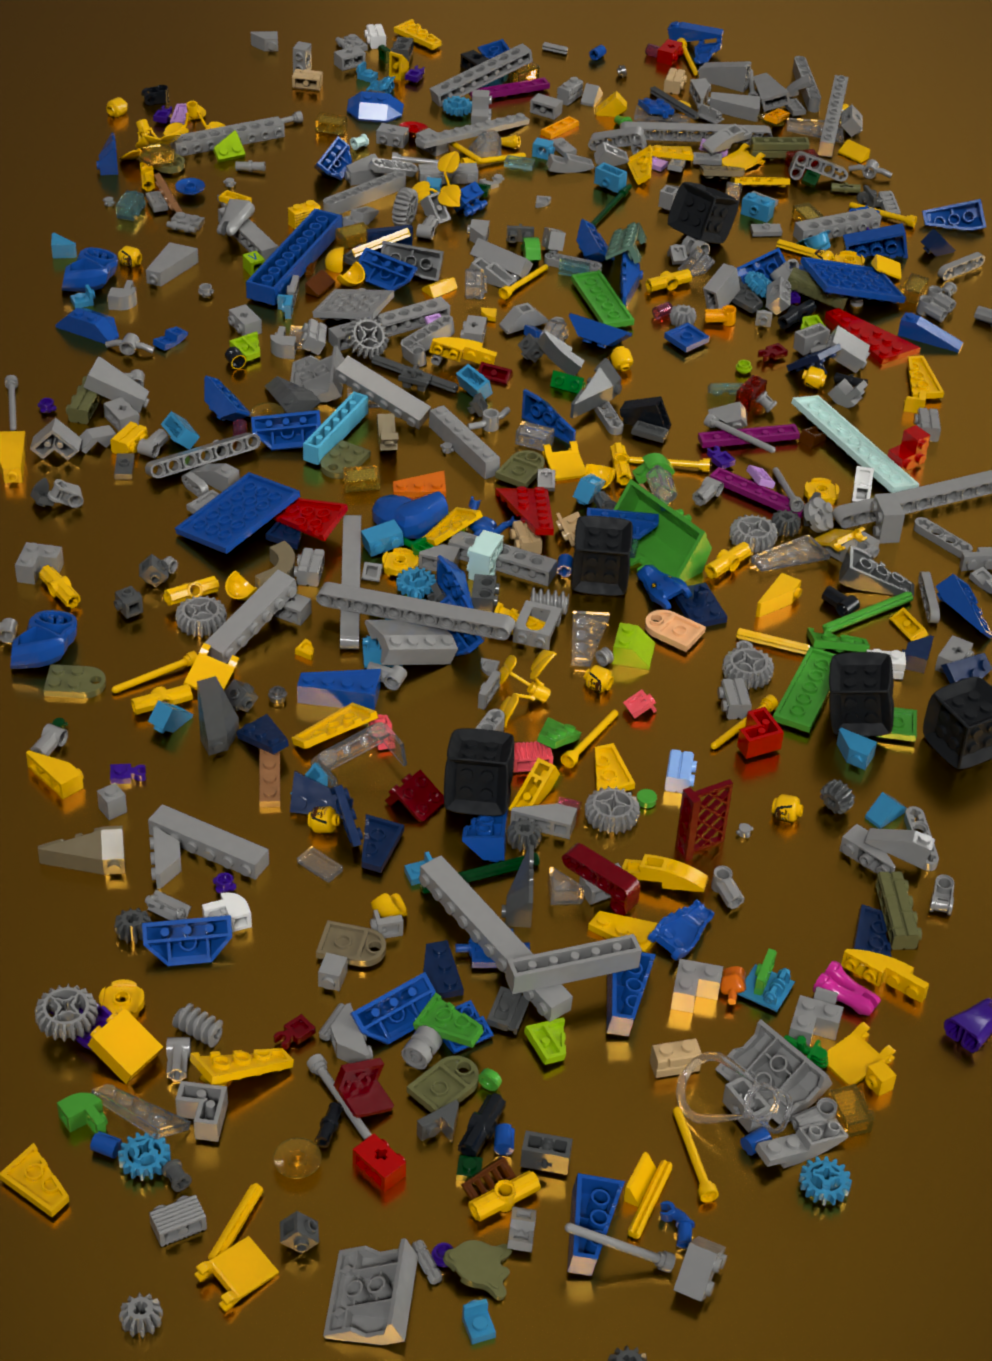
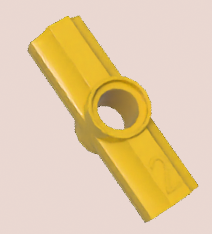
[140,159,155,192]
[645,269,692,293]
[610,442,632,485]
[705,542,751,579]
[39,565,81,609]
[163,576,219,606]
[131,684,193,715]
[468,1170,541,1222]

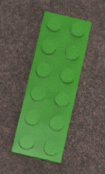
[571,270,635,328]
[773,646,836,733]

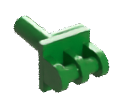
[403,537,434,558]
[784,1034,828,1068]

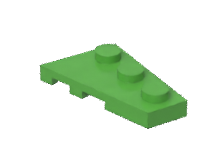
[806,627,870,652]
[537,717,582,749]
[413,993,484,1048]

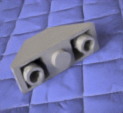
[499,302,548,334]
[149,828,182,889]
[331,1003,373,1063]

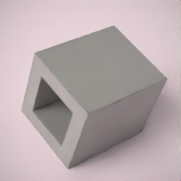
[97,783,127,820]
[318,952,348,991]

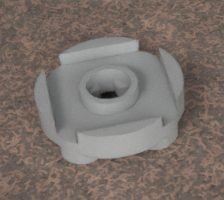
[804,497,834,533]

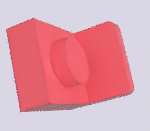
[623,689,657,719]

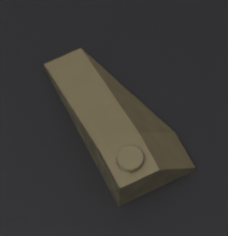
[38,825,126,875]

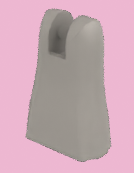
[217,199,255,236]

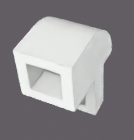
[852,466,874,502]
[202,893,252,932]

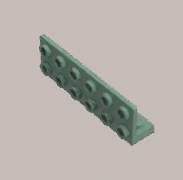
[605,222,647,264]

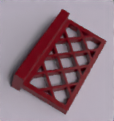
[675,779,733,862]

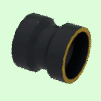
[225,347,246,369]

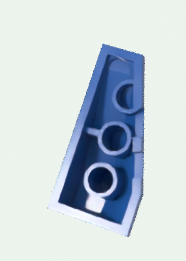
[667,21,724,42]
[478,39,510,59]
[898,312,963,353]

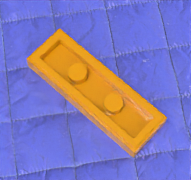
[763,108,790,124]
[540,116,579,139]

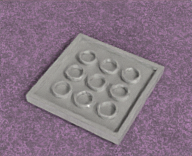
[313,289,394,321]

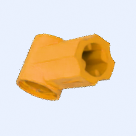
[705,305,736,326]

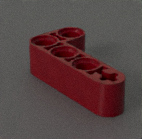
[562,843,640,916]

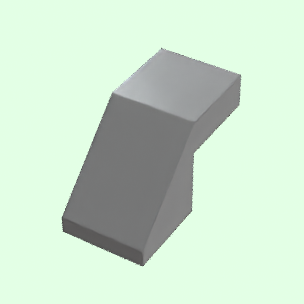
[79,425,116,454]

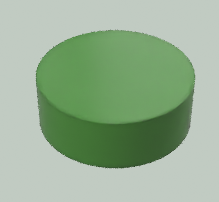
[636,789,657,808]
[479,1068,502,1091]

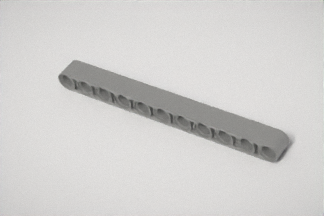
[619,121,773,143]
[832,470,992,528]
[340,515,361,650]
[316,582,515,640]

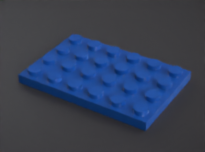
[800,257,906,304]
[175,472,301,554]

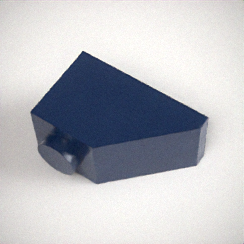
[921,228,955,256]
[902,635,934,674]

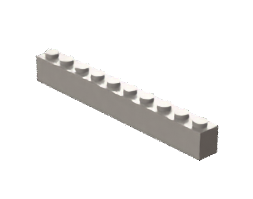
[419,855,573,1022]

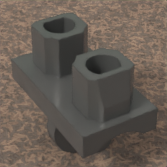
[856,185,883,208]
[506,224,534,243]
[398,364,432,392]

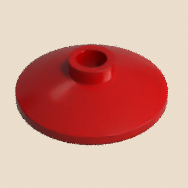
[399,121,428,136]

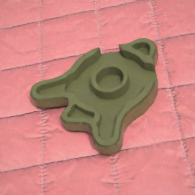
[443,1240,512,1300]

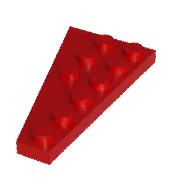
[825,308,921,365]
[495,486,554,536]
[272,498,348,542]

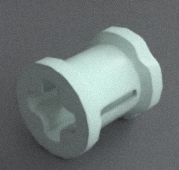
[350,134,369,150]

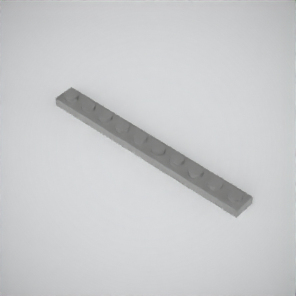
[415,113,530,149]

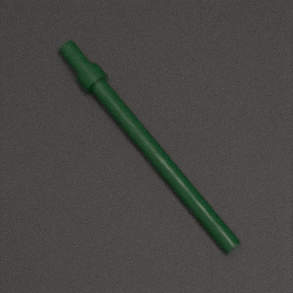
[591,184,632,226]

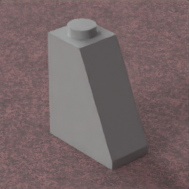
[345,154,384,186]

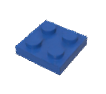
[664,323,710,352]

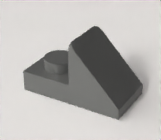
[417,1100,459,1143]

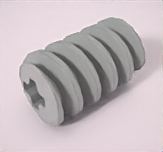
[530,588,569,615]
[172,1003,223,1048]

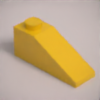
[756,573,802,617]
[26,750,84,799]
[508,758,560,811]

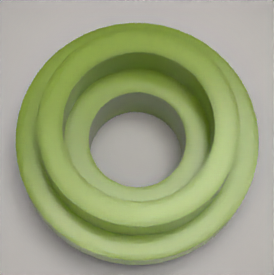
[736,360,752,374]

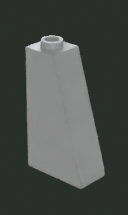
[698,61,752,92]
[753,73,791,112]
[707,92,761,122]
[146,242,199,286]
[84,356,150,413]

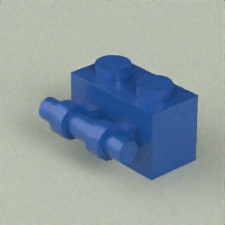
[453,181,488,216]

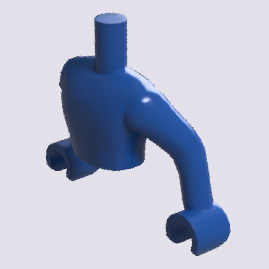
[468,496,521,536]

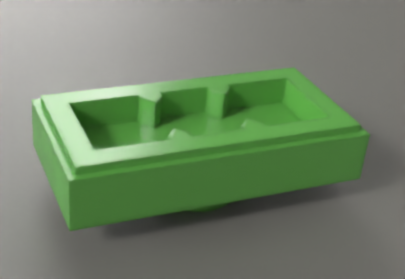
[754,948,777,996]

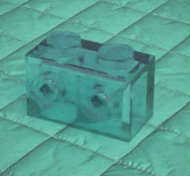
[116,190,146,221]

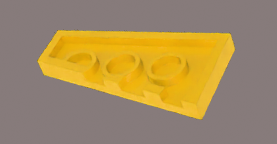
[394,19,441,50]
[907,356,944,399]
[292,702,378,749]
[190,1048,294,1085]

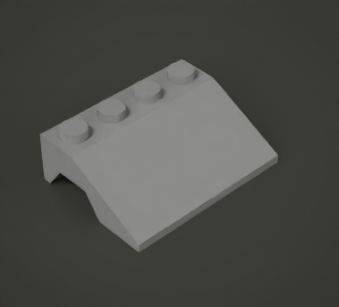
[290,345,345,402]
[365,620,458,665]
[715,1019,833,1127]
[323,1238,418,1345]

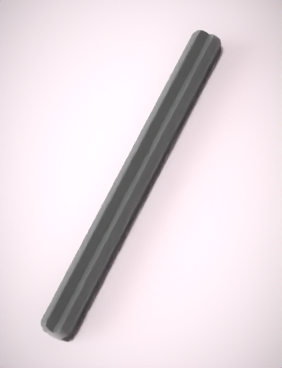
[650,86,699,120]
[372,355,459,393]

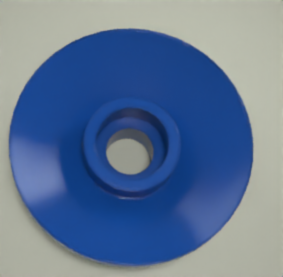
[175,178,205,195]

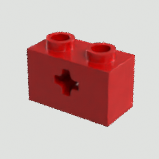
[657,39,684,65]
[353,1133,406,1193]

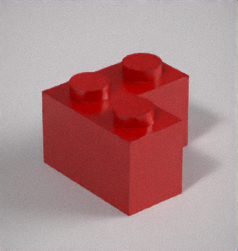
[888,425,930,471]
[737,707,784,759]

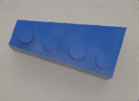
[843,223,908,258]
[297,669,381,710]
[607,952,656,1036]
[567,1173,625,1276]

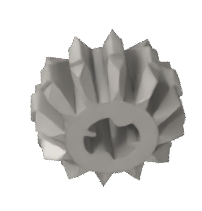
[669,304,697,327]
[119,1292,163,1338]

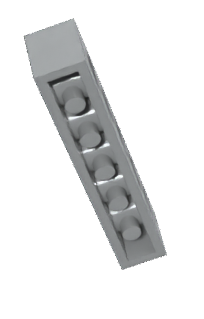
[793,207,882,241]
[448,531,557,586]

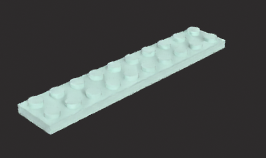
[791,395,920,493]

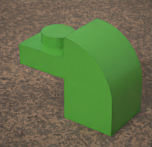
[521,237,541,262]
[632,453,676,484]
[57,1093,108,1134]

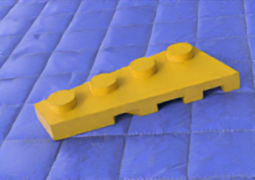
[730,177,790,187]

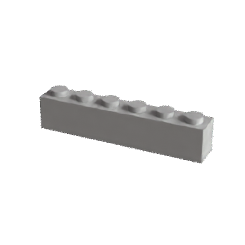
[218,207,278,261]
[336,356,431,429]
[429,405,500,479]
[205,570,298,663]
[148,804,269,880]
[505,934,642,994]

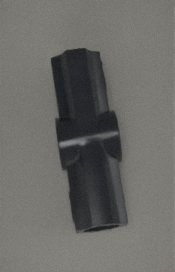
[777,299,817,330]
[458,1093,506,1157]

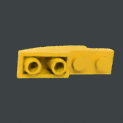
[429,337,497,365]
[622,854,708,892]
[841,949,929,1003]

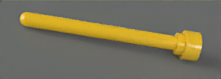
[677,38,698,76]
[449,142,482,163]
[460,152,526,165]
[849,202,917,228]
[498,264,548,300]
[629,457,710,472]
[111,650,198,694]
[710,694,778,750]
[561,710,619,768]
[673,1107,719,1203]

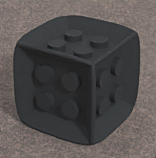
[668,182,739,244]
[571,516,633,596]
[829,652,894,737]
[923,677,992,769]
[444,728,515,816]

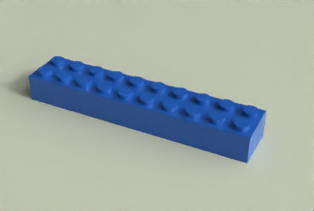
[246,208,342,306]

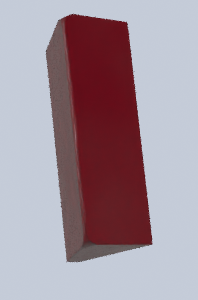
[478,362,513,385]

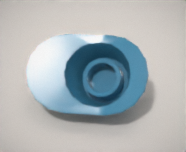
[796,230,831,250]

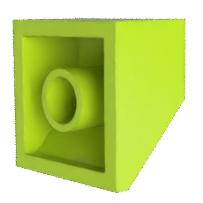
[612,623,655,670]

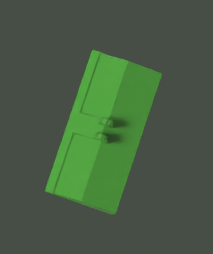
[613,479,712,582]

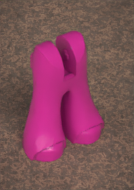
[813,961,881,1016]

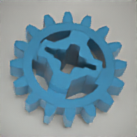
[442,96,472,116]
[744,270,772,298]
[396,567,436,598]
[118,1131,171,1181]
[799,1156,852,1206]

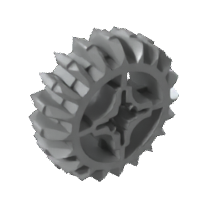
[392,187,418,226]
[345,316,389,359]
[729,514,778,554]
[175,595,227,638]
[722,646,774,690]
[585,786,640,835]
[35,984,98,1042]

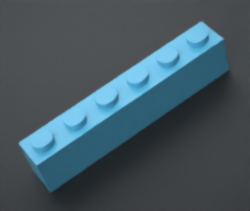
[303,391,369,465]

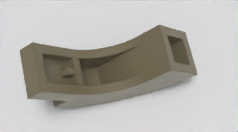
[376,413,398,451]
[255,541,295,589]

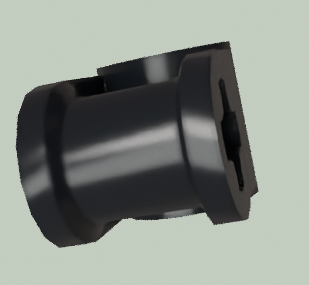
[141,85,170,106]

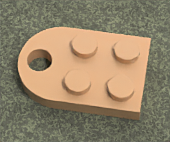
[645,610,706,652]

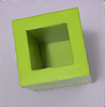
[242,251,265,276]

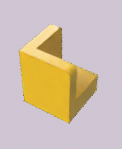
[903,390,926,413]

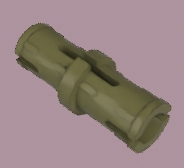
[830,182,861,194]

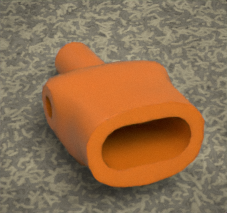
[720,966,746,1005]

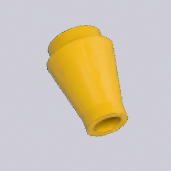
[499,135,521,149]

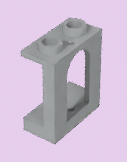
[513,600,562,650]

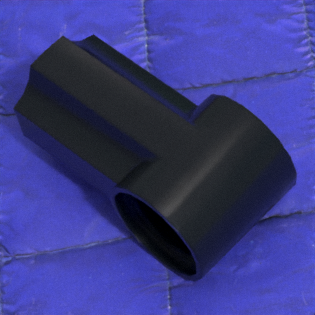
[821,586,860,617]

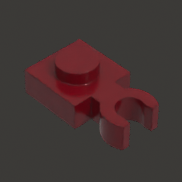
[758,343,788,362]
[273,1014,316,1050]

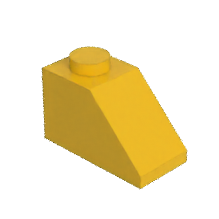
[389,51,409,81]
[595,91,627,117]

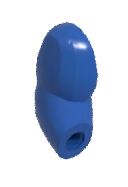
[61,247,118,292]
[372,491,448,539]
[10,610,77,669]

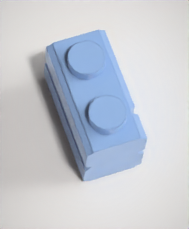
[665,749,697,793]

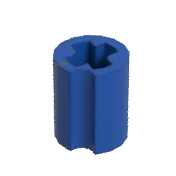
[589,45,606,61]
[556,554,573,577]
[494,1123,515,1156]
[740,1127,772,1156]
[90,1131,122,1159]

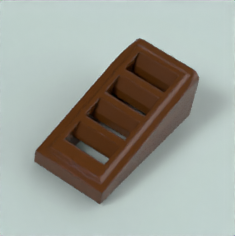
[799,426,828,448]
[461,1157,516,1201]

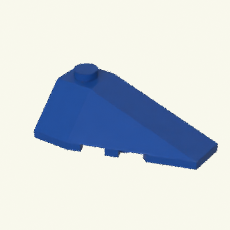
[96,133,118,175]
[922,199,986,231]
[737,248,786,285]
[620,251,643,308]
[522,389,576,444]
[436,555,474,609]
[936,574,992,638]
[462,806,509,862]

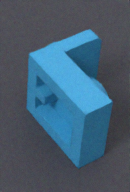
[356,61,378,83]
[70,284,95,309]
[277,294,294,319]
[404,851,435,886]
[462,1299,496,1344]

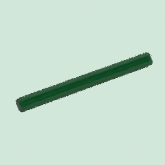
[420,853,540,894]

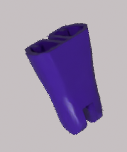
[944,997,992,1053]

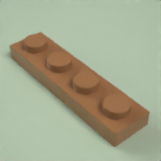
[154,172,183,212]
[259,749,280,807]

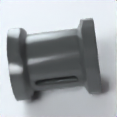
[162,1159,192,1192]

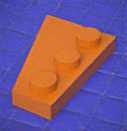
[393,470,446,497]

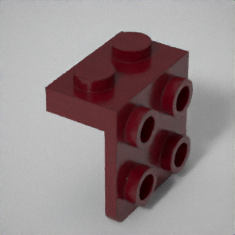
[384,769,444,822]
[333,1058,394,1118]

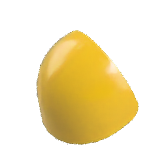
[325,247,345,273]
[337,262,365,287]
[584,464,616,489]
[225,571,258,601]
[371,893,408,918]

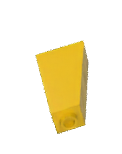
[0,431,27,483]

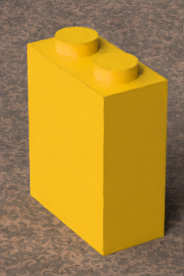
[88,1008,163,1084]

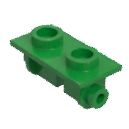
[550,370,586,394]

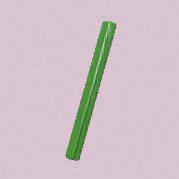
[822,592,914,633]

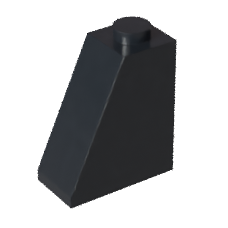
[620,396,671,429]

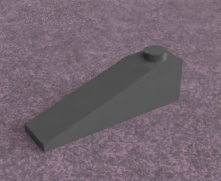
[381,241,444,282]
[570,358,622,418]
[264,376,321,413]
[839,545,914,597]
[197,676,239,756]
[501,845,534,928]

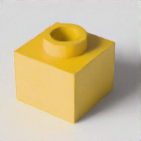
[865,1059,897,1097]

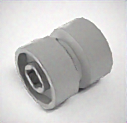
[682,236,710,261]
[401,1025,442,1069]

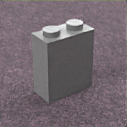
[703,263,741,309]
[826,325,870,373]

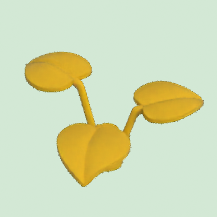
[163,100,226,136]
[119,119,181,160]
[412,151,461,207]
[499,650,557,728]

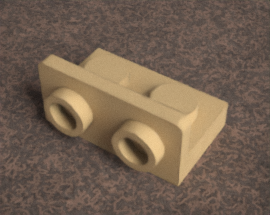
[556,512,581,547]

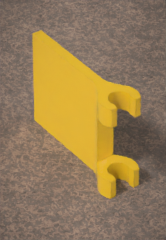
[722,143,765,170]
[542,441,585,481]
[808,527,867,552]
[183,643,239,690]
[827,1022,896,1089]
[194,1236,279,1312]

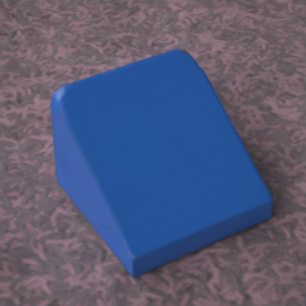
[524,325,544,338]

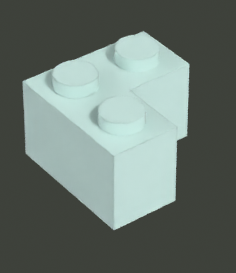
[467,530,504,581]

